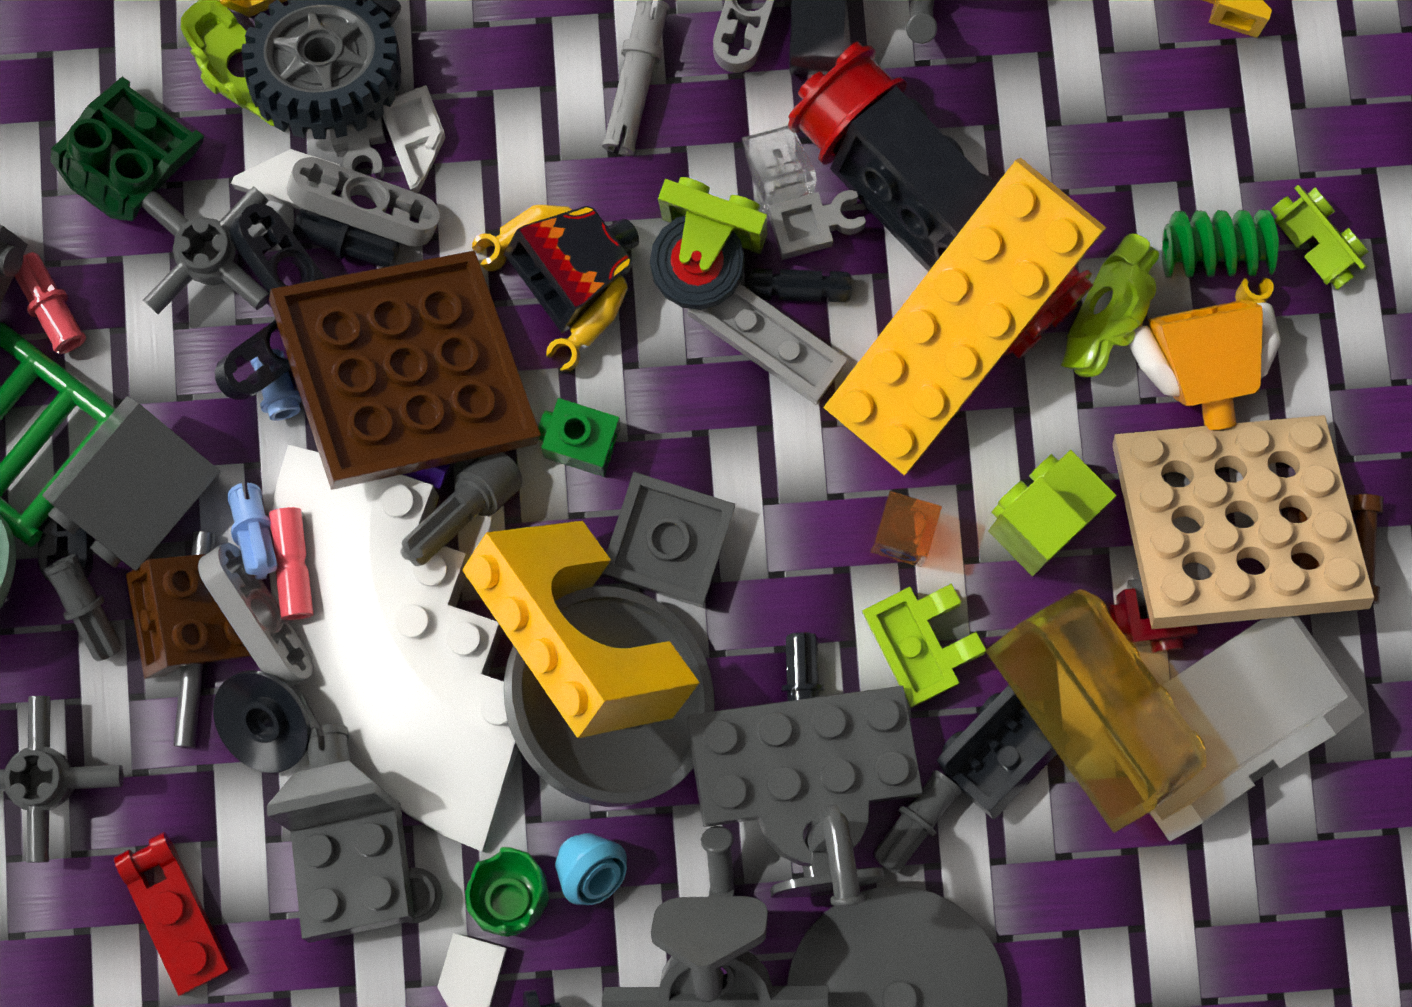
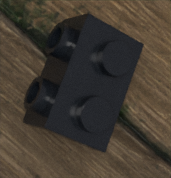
[937,684,1069,819]

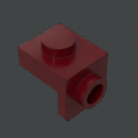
[1110,588,1198,654]

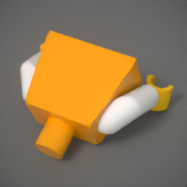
[1128,278,1281,430]

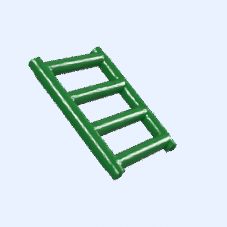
[0,321,115,547]

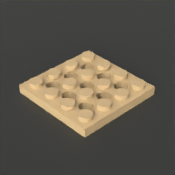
[1113,415,1374,629]

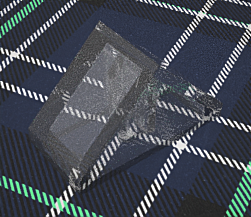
[742,126,817,214]

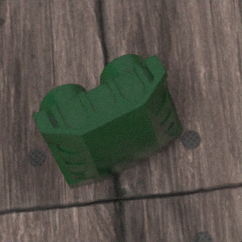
[50,76,204,221]

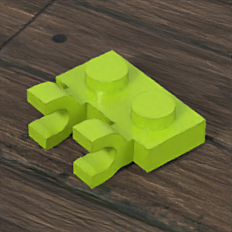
[862,583,986,709]

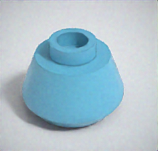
[555,833,627,905]

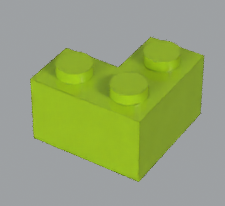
[988,449,1116,577]

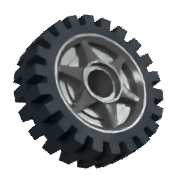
[242,0,402,139]

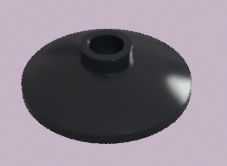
[213,670,311,773]

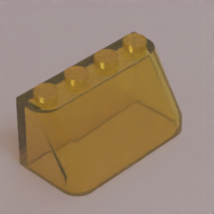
[985,589,1207,833]

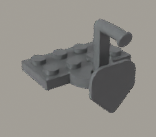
[686,686,923,906]
[601,826,831,1007]

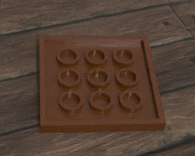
[269,250,541,490]

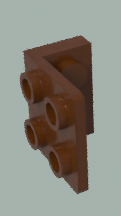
[126,554,258,679]

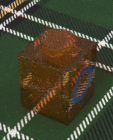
[870,491,942,567]

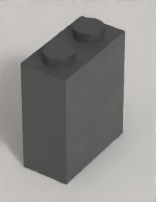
[42,396,221,571]

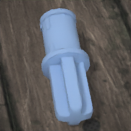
[227,483,278,580]

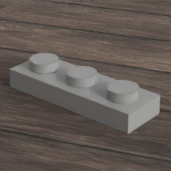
[688,284,848,405]

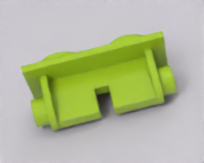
[1271,185,1369,290]

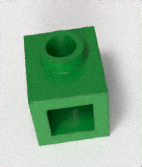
[538,398,621,477]

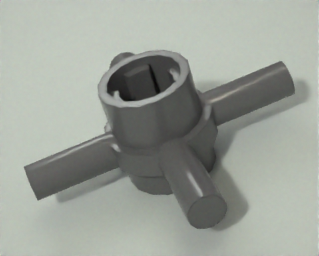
[141,186,270,315]
[0,696,124,863]

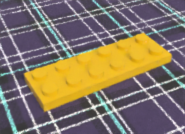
[823,157,1107,475]

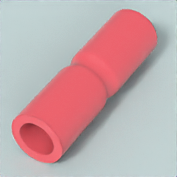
[269,507,314,620]

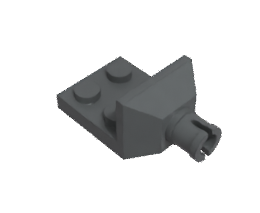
[267,724,415,943]

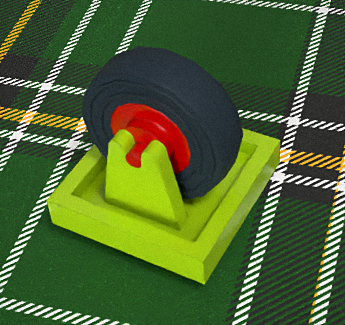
[650,177,767,310]

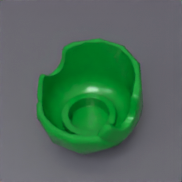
[465,847,549,937]

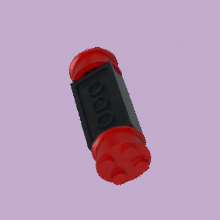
[788,42,1094,359]

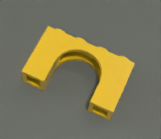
[462,521,700,738]

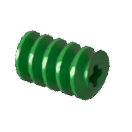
[1162,209,1279,278]

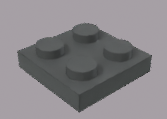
[601,472,735,608]

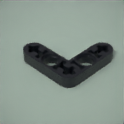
[215,204,326,400]

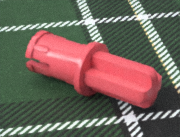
[15,252,86,354]

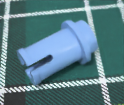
[250,349,302,421]

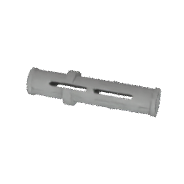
[602,0,670,156]

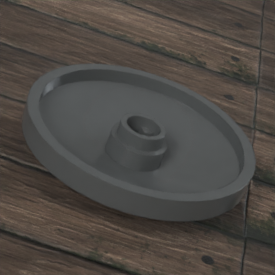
[504,586,715,807]
[786,886,1008,1007]

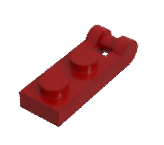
[114,832,232,996]

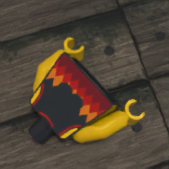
[472,204,639,372]

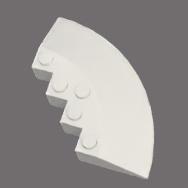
[269,445,519,852]

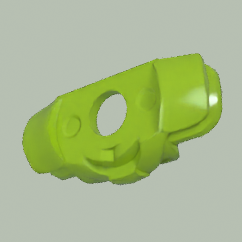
[180,0,274,126]
[1061,233,1160,377]

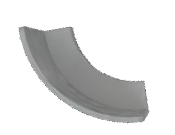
[1097,616,1365,841]

